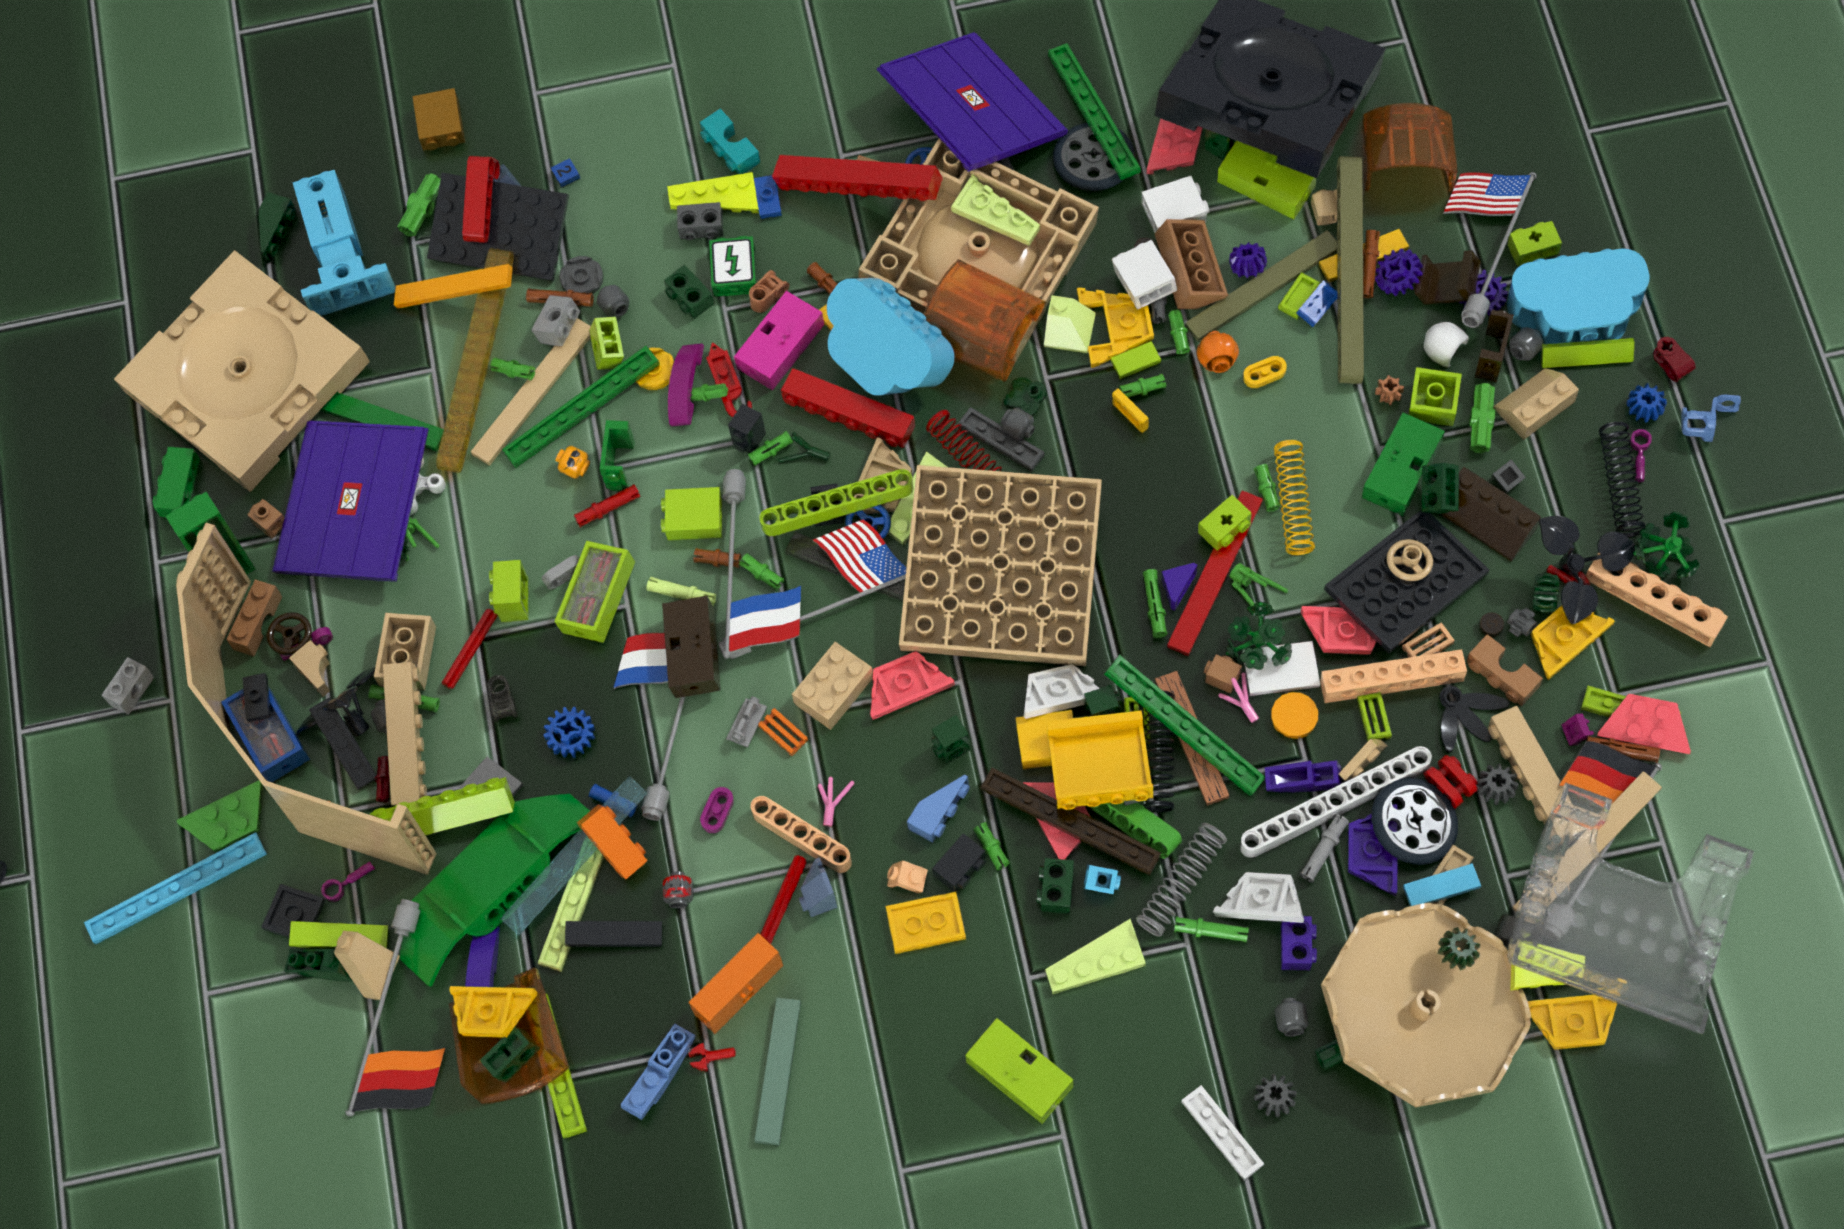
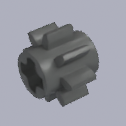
[1507,608,1537,637]

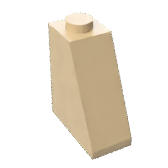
[334,931,400,1000]

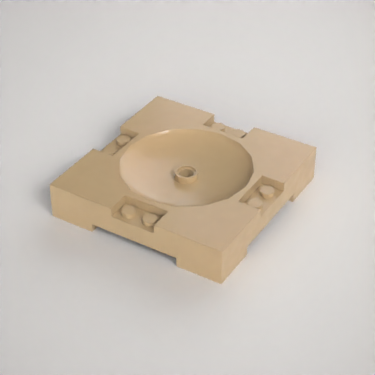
[859,138,1099,363]
[114,250,370,492]

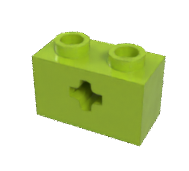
[1507,221,1562,266]
[589,317,624,370]
[1198,495,1251,551]

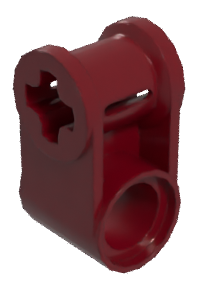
[1653,337,1696,382]

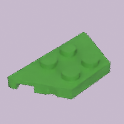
[176,780,263,853]

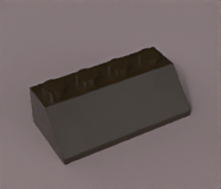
[1439,467,1541,562]

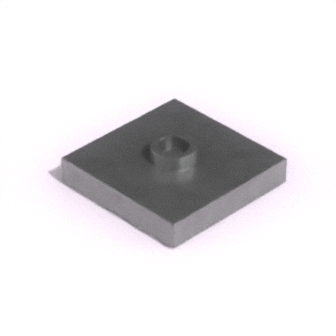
[457,756,523,821]

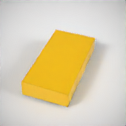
[1112,388,1149,433]

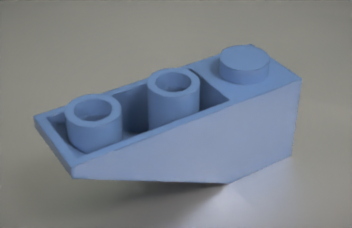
[907,775,970,843]

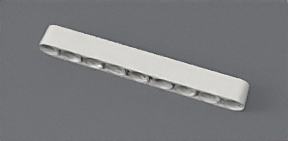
[1240,746,1432,858]

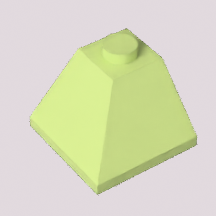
[1044,295,1096,354]

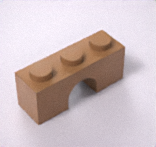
[226,579,282,656]
[1467,634,1543,706]

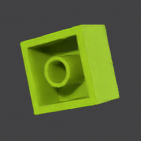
[1408,367,1462,426]
[489,560,529,622]

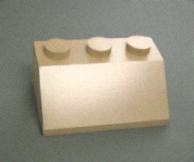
[1493,368,1579,440]

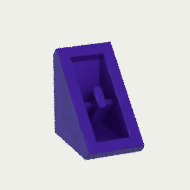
[1161,563,1197,611]

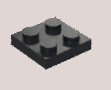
[261,884,326,939]

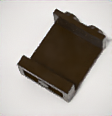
[1414,250,1481,305]
[1474,310,1514,383]

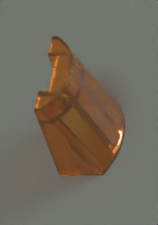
[1363,103,1458,191]
[924,259,1046,382]
[449,967,569,1104]

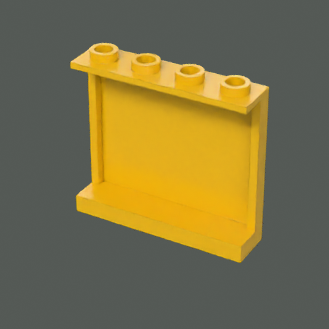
[1047,711,1153,810]

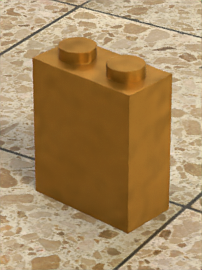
[412,88,465,151]

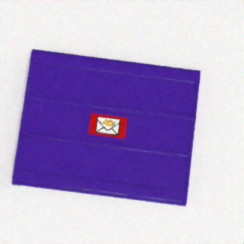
[877,32,1068,172]
[272,420,429,582]

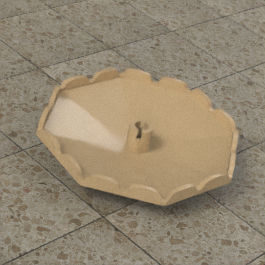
[1321,903,1531,1107]

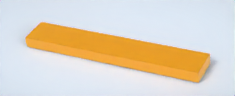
[394,264,513,308]

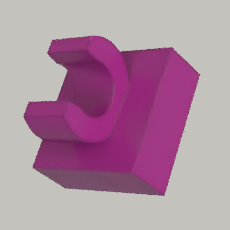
[1561,714,1594,746]

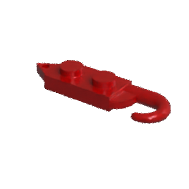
[706,342,752,417]

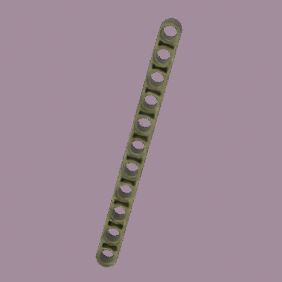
[1337,156,1364,384]

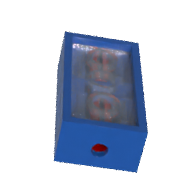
[221,686,310,783]

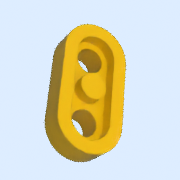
[1243,356,1287,388]

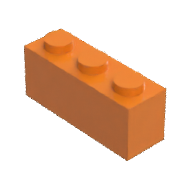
[577,804,648,879]

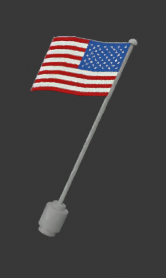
[1443,172,1537,328]
[718,520,907,660]

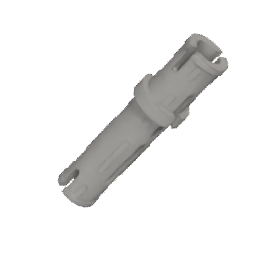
[1300,814,1349,883]

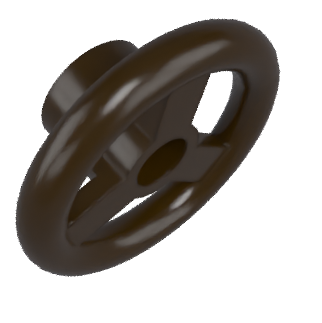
[267,612,312,655]

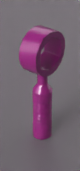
[1630,429,1652,482]
[280,627,333,661]
[321,861,375,902]

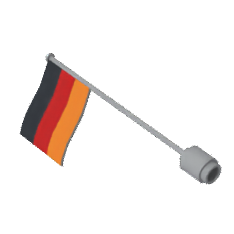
[1541,741,1662,942]
[345,899,446,1116]

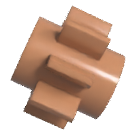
[1375,375,1404,405]

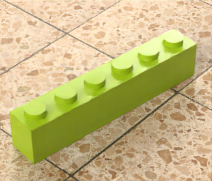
[370,777,515,835]

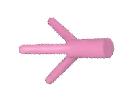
[1218,673,1259,723]
[818,777,854,827]

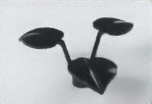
[1538,516,1635,624]
[296,667,375,737]

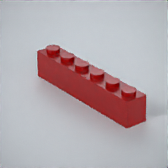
[781,368,915,448]

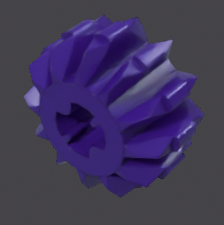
[1229,242,1267,278]

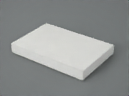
[1242,641,1320,696]

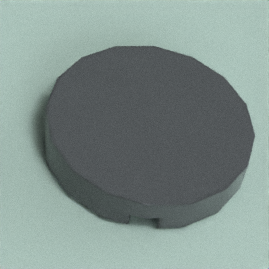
[559,256,604,294]

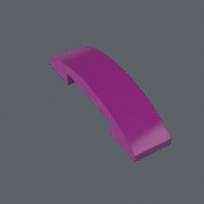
[668,343,704,427]

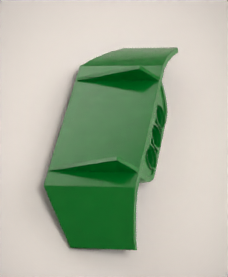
[399,794,590,986]

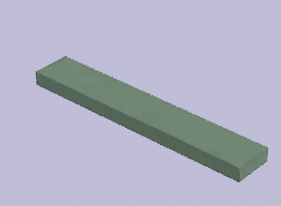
[754,998,801,1146]

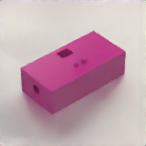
[734,291,824,391]

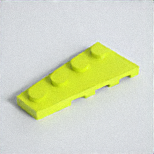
[667,172,759,213]

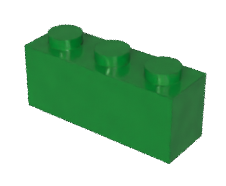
[153,447,200,517]

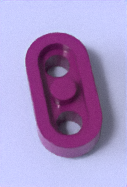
[700,787,734,833]

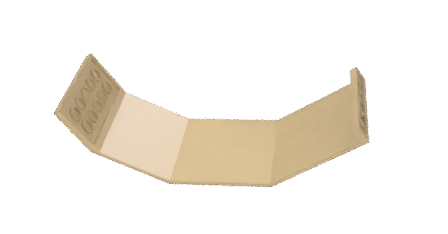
[176,523,437,875]

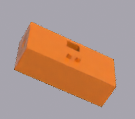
[689,933,783,1034]

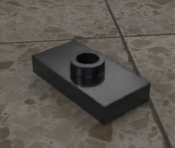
[243,673,271,723]

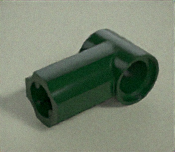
[1315,1039,1343,1070]

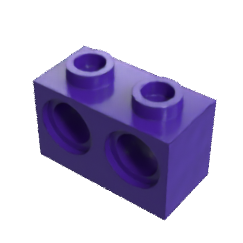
[1281,916,1317,971]

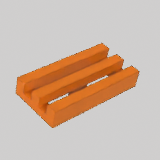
[758,708,808,756]

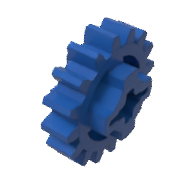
[543,707,595,758]

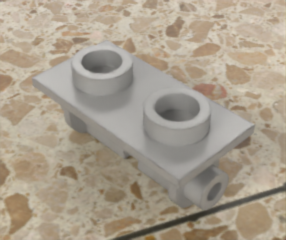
[726,696,767,748]

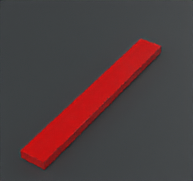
[1167,490,1263,656]

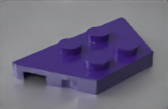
[1348,804,1397,896]

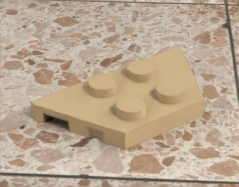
[854,437,912,516]

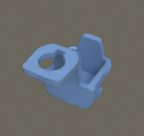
[1681,395,1741,442]

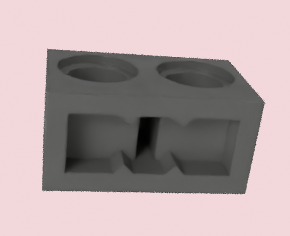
[677,202,724,240]

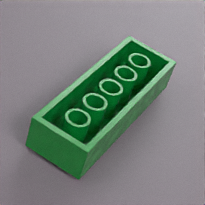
[165,492,256,575]

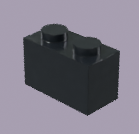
[728,404,766,453]
[932,833,986,892]

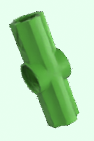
[397,173,441,237]
[1470,383,1495,453]

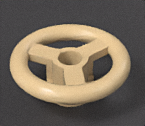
[1387,539,1433,581]

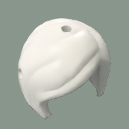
[1424,322,1469,367]

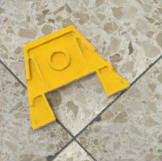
[1077,288,1154,368]

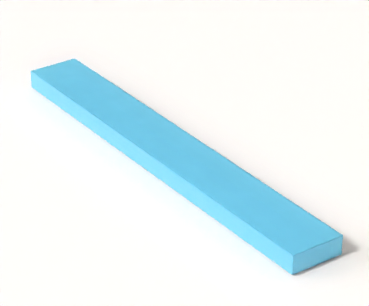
[84,832,267,945]

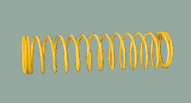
[1274,440,1315,555]

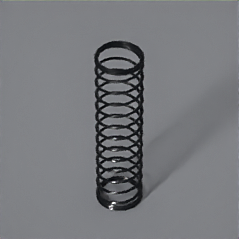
[1599,421,1646,537]
[1144,690,1175,813]

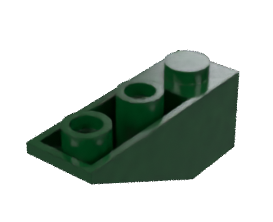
[259,192,296,263]
[284,949,353,982]

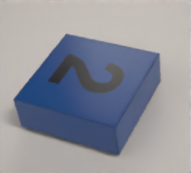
[551,158,580,188]

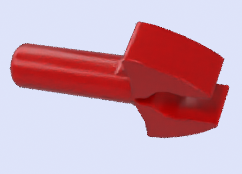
[1546,565,1590,585]
[688,1043,736,1071]

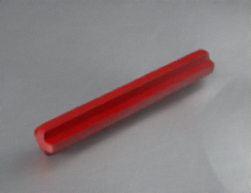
[442,609,498,689]
[760,855,807,944]

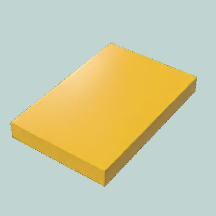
[885,892,966,954]

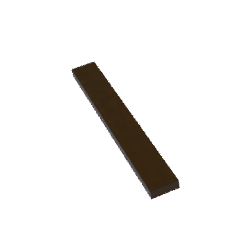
[980,767,1161,876]

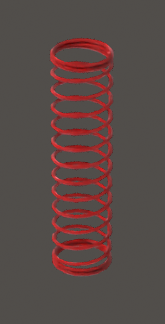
[926,410,1002,472]

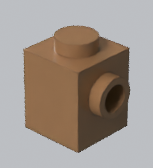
[247,499,285,539]
[1203,654,1242,694]

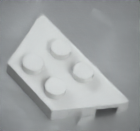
[1024,664,1099,719]
[1213,872,1304,923]

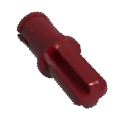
[374,756,390,803]

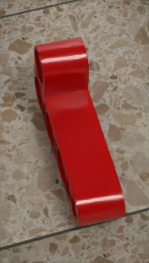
[462,156,500,243]

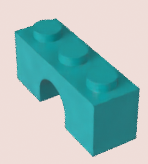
[700,108,761,174]

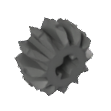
[1477,763,1519,805]
[1254,1074,1297,1118]

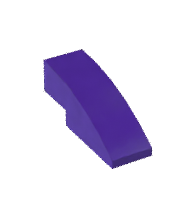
[1264,760,1342,792]
[465,926,500,987]

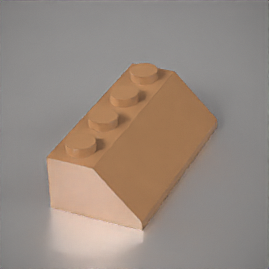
[1155,219,1228,309]

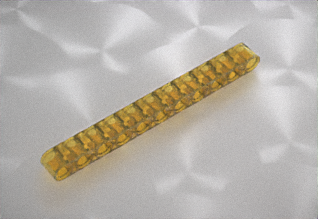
[436,248,514,473]

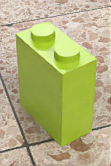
[661,487,722,540]

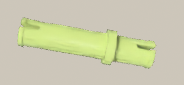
[647,577,716,606]

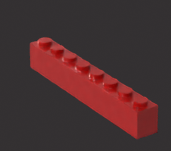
[772,155,943,201]

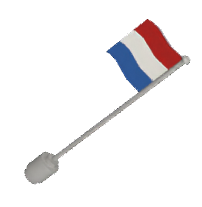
[722,469,801,658]
[614,633,685,821]

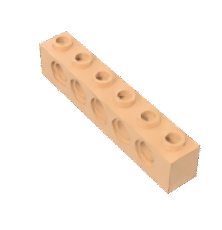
[1586,553,1728,648]
[1320,649,1467,703]

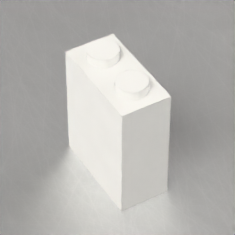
[1141,176,1209,233]
[1112,240,1177,310]

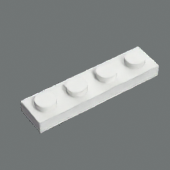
[1182,1085,1264,1181]

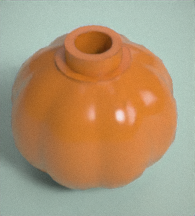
[1196,331,1239,373]

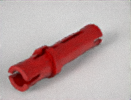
[573,484,641,528]

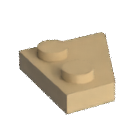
[1339,739,1387,781]

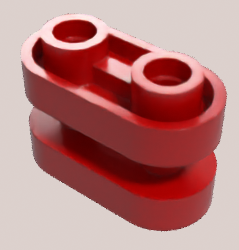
[1423,755,1478,809]

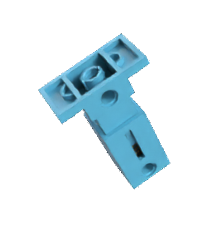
[293,170,396,316]

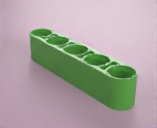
[1088,802,1182,858]

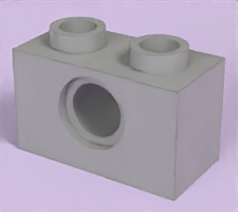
[532,295,580,346]
[102,657,154,715]

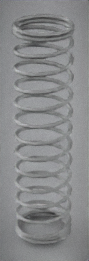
[1136,823,1227,936]

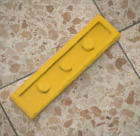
[1319,229,1409,283]

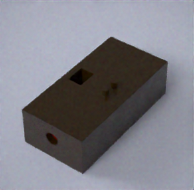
[662,596,721,698]

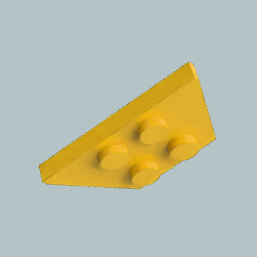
[1531,606,1615,680]
[449,986,538,1037]
[1528,992,1620,1050]

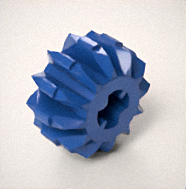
[1626,383,1667,423]

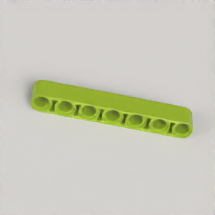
[759,469,914,536]

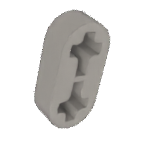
[542,555,579,590]

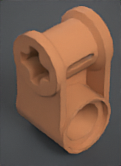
[749,270,790,313]

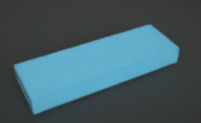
[1403,863,1481,906]

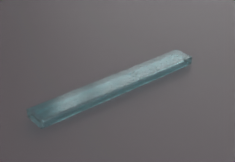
[500,776,647,935]

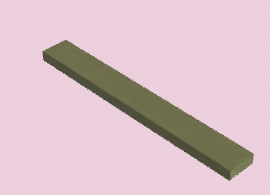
[1185,230,1337,342]

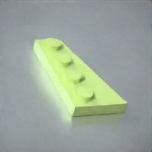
[951,174,1040,246]
[888,452,947,545]
[1045,919,1146,994]

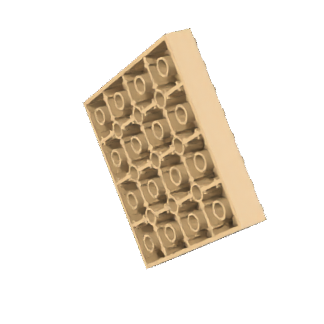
[899,465,1102,666]

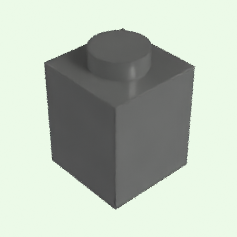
[1491,460,1526,493]

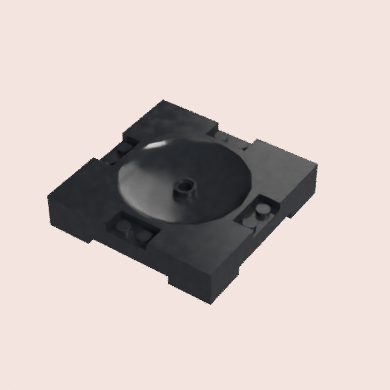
[1154,0,1386,178]

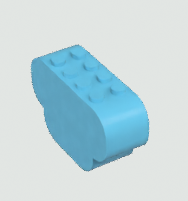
[1506,249,1650,344]
[827,278,954,395]

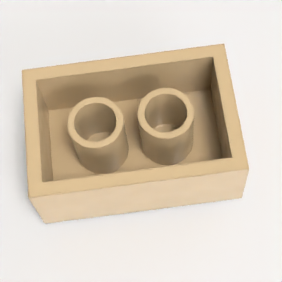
[374,613,436,691]
[792,642,873,730]

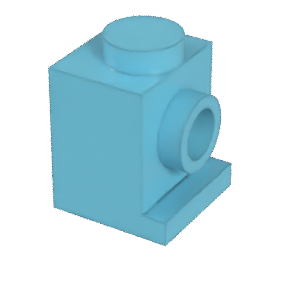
[1083,865,1121,894]

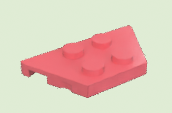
[1146,118,1203,174]
[1301,606,1377,655]
[870,651,955,720]
[1597,694,1691,754]
[1023,782,1090,860]

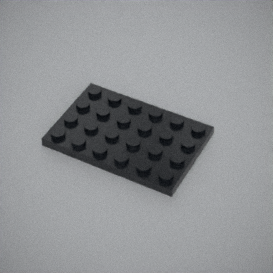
[427,173,569,281]
[1324,509,1490,653]

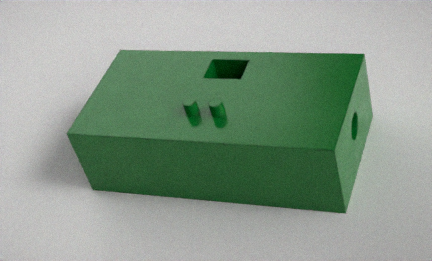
[1362,412,1445,516]

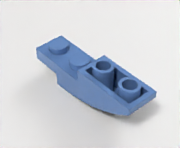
[621,1024,695,1120]

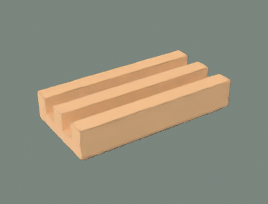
[1402,622,1455,658]

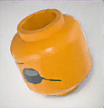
[555,446,591,479]

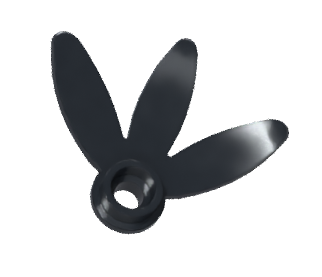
[1439,686,1510,752]

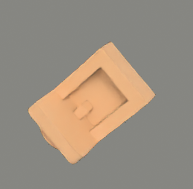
[887,860,928,894]

